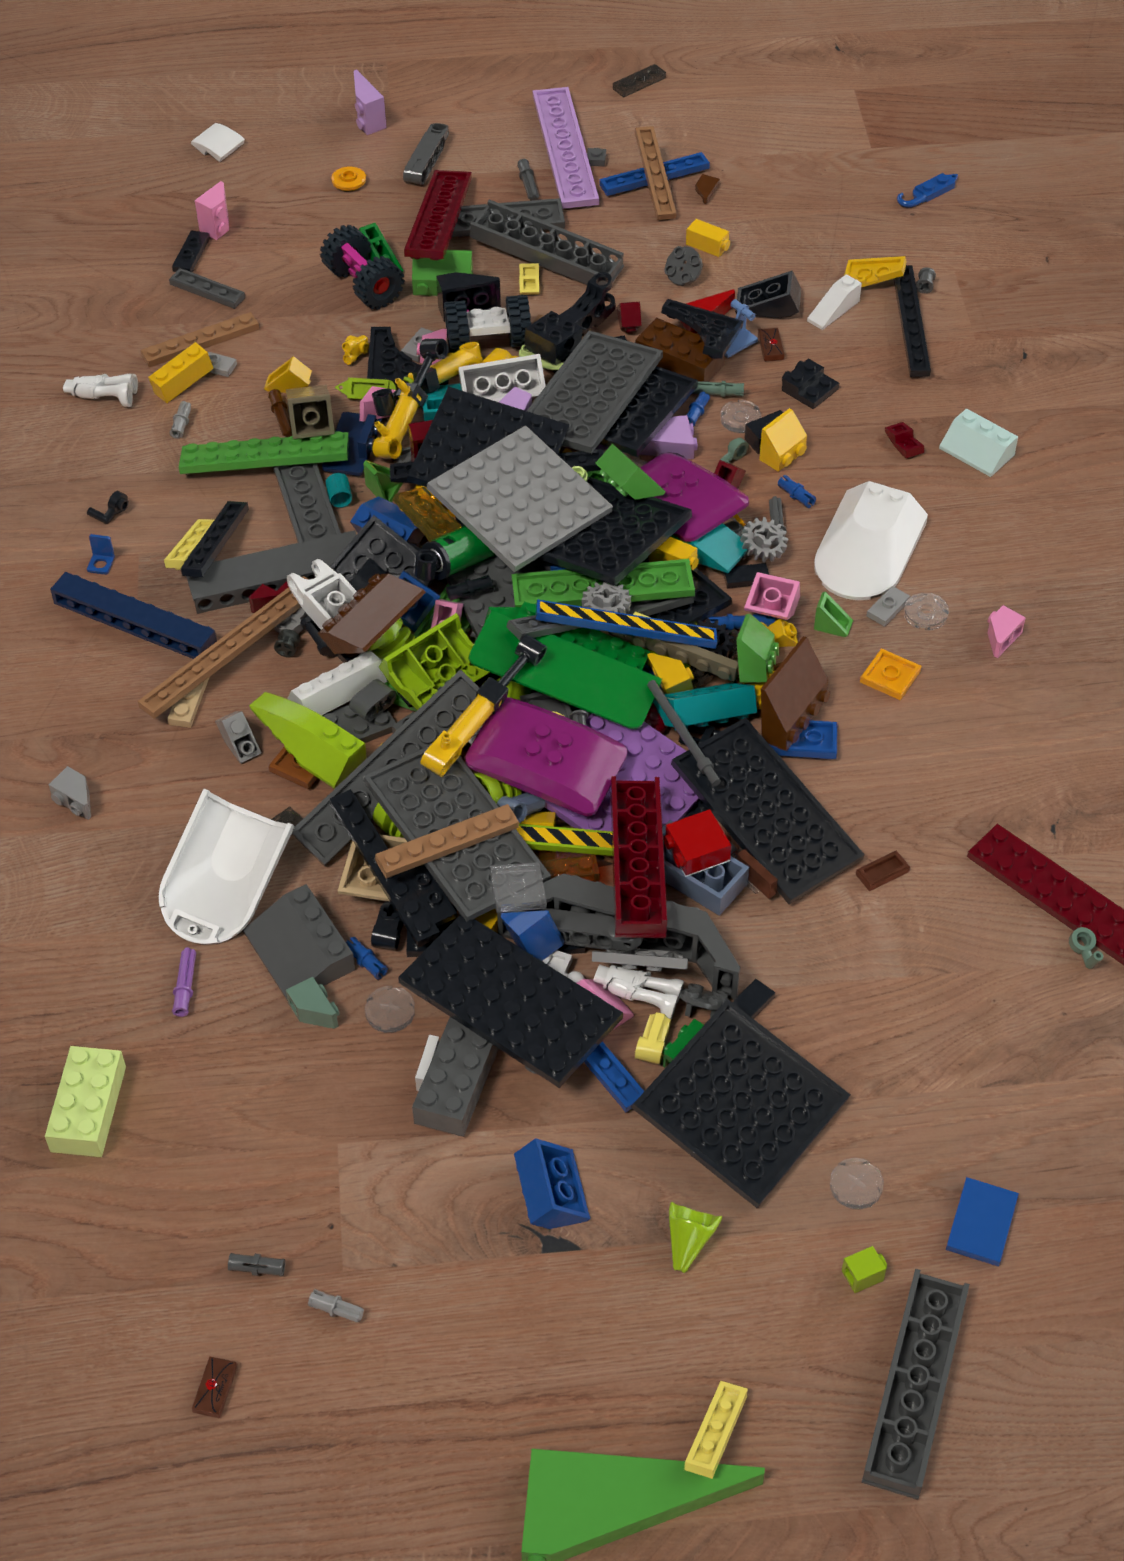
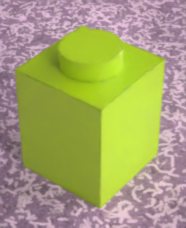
[842,1246,887,1293]

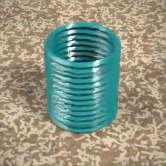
[326,473,353,508]

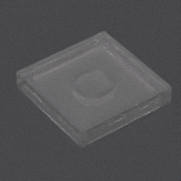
[490,862,547,912]

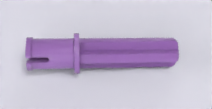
[172,947,196,1017]

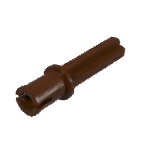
[268,389,292,437]

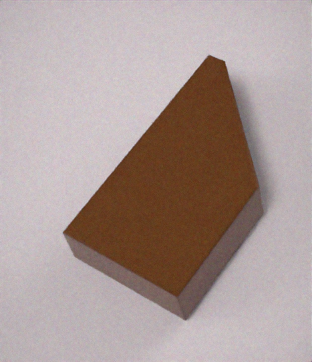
[695,174,720,204]

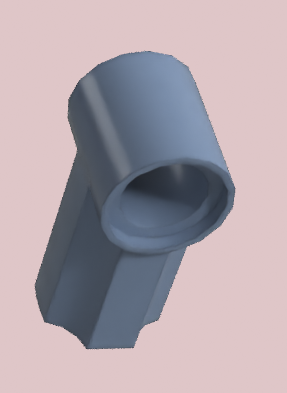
[497,792,545,823]

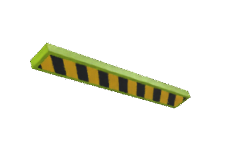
[516,824,612,856]

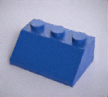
[350,496,432,544]
[514,1138,590,1229]

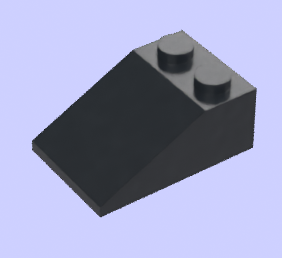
[735,270,802,318]
[436,272,501,322]

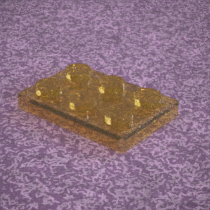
[393,487,462,541]

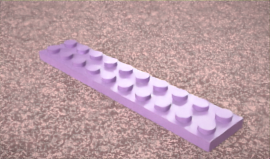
[533,87,599,209]

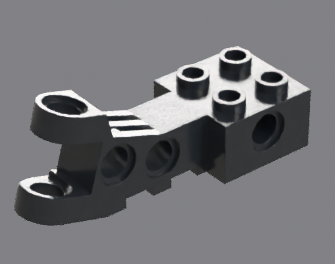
[524,272,616,365]

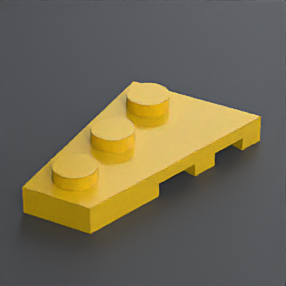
[844,256,907,287]

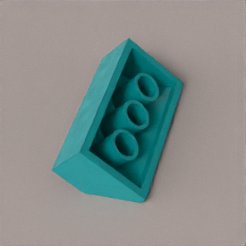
[653,682,757,730]

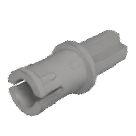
[170,401,191,439]
[308,1289,364,1322]

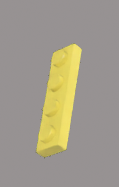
[164,519,214,570]
[684,1381,748,1479]

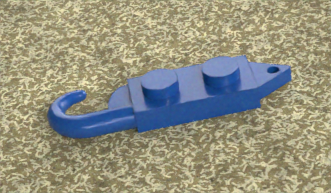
[897,173,958,208]

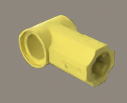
[635,1012,671,1065]

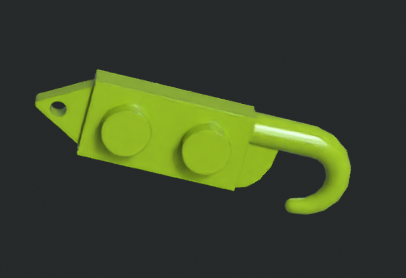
[335,377,414,399]

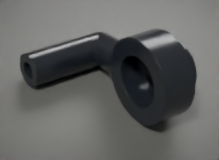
[87,491,129,524]

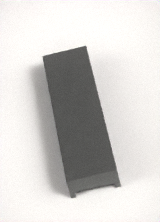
[470,199,624,285]
[186,530,356,614]
[861,1269,970,1500]

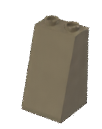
[286,385,335,439]

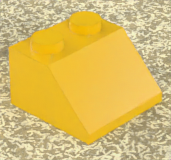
[759,408,807,472]

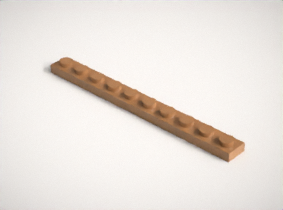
[138,576,309,719]

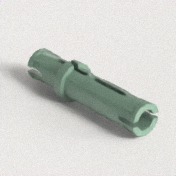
[692,381,744,397]

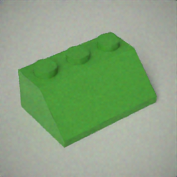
[412,250,473,296]
[596,444,666,500]
[737,614,779,682]

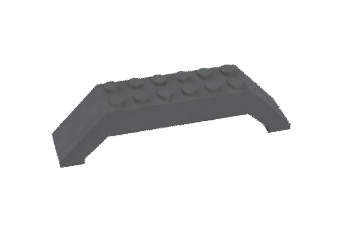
[497,874,740,1000]

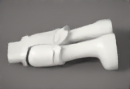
[63,373,138,407]
[593,964,684,1020]

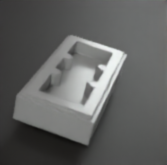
[401,327,433,362]
[207,351,237,377]
[866,586,910,627]

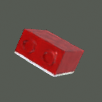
[663,809,731,877]

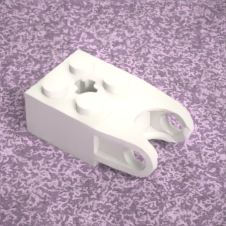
[287,559,357,630]

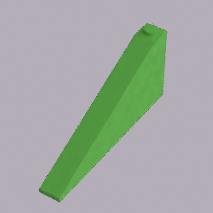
[521,1449,765,1561]

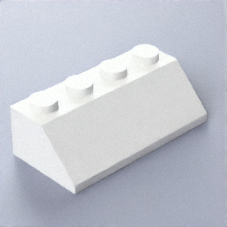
[459,354,546,402]
[287,651,387,715]

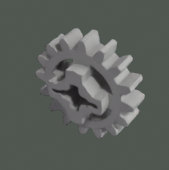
[740,517,788,562]
[582,582,631,614]

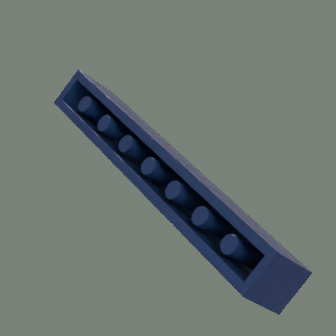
[50,572,217,659]

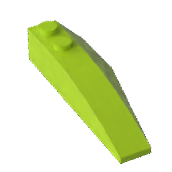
[249,692,367,789]

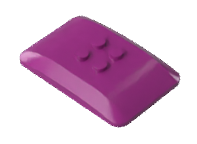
[640,453,749,542]
[465,697,627,816]

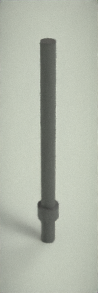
[647,680,721,786]

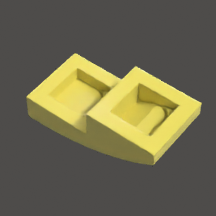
[519,263,539,295]

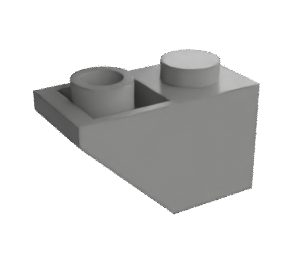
[215,711,261,763]
[49,766,91,820]

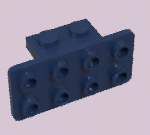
[322,412,382,476]

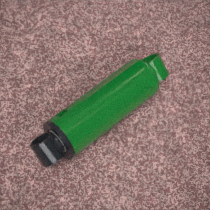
[414,526,496,581]

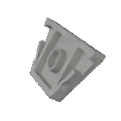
[592,948,688,971]

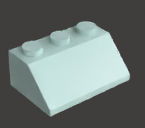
[939,408,1018,477]

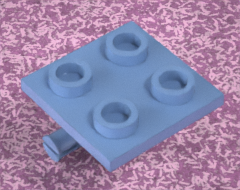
[725,299,758,358]

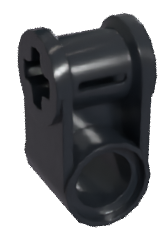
[371,901,403,950]

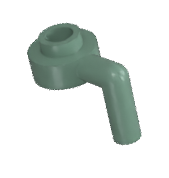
[720,438,749,463]
[1069,927,1103,969]

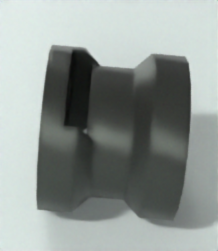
[274,629,301,657]

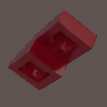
[885,422,924,458]

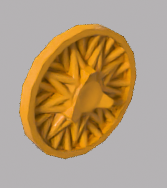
[331,166,366,191]

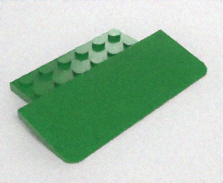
[468,601,662,729]

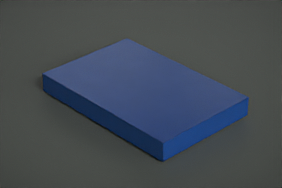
[769,720,837,759]
[946,1177,1019,1267]

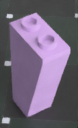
[623,415,698,459]

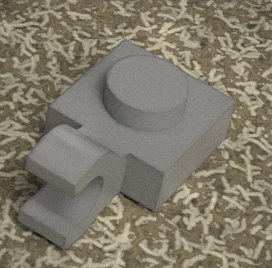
[274,607,308,634]

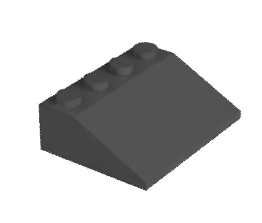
[243,884,355,1001]

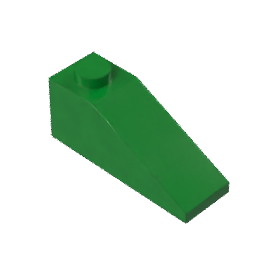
[358,222,404,273]

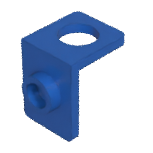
[87,534,115,575]

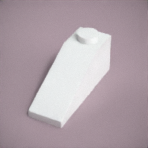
[807,274,862,330]

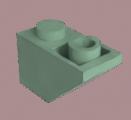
[286,977,340,1029]

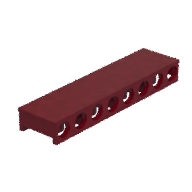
[610,776,667,938]

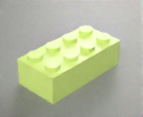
[45,1046,126,1157]

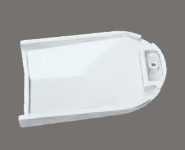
[814,481,928,600]
[159,789,294,945]

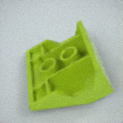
[379,613,490,710]

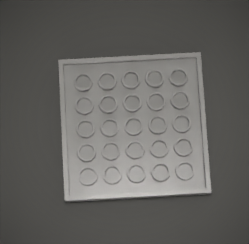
[427,425,613,572]

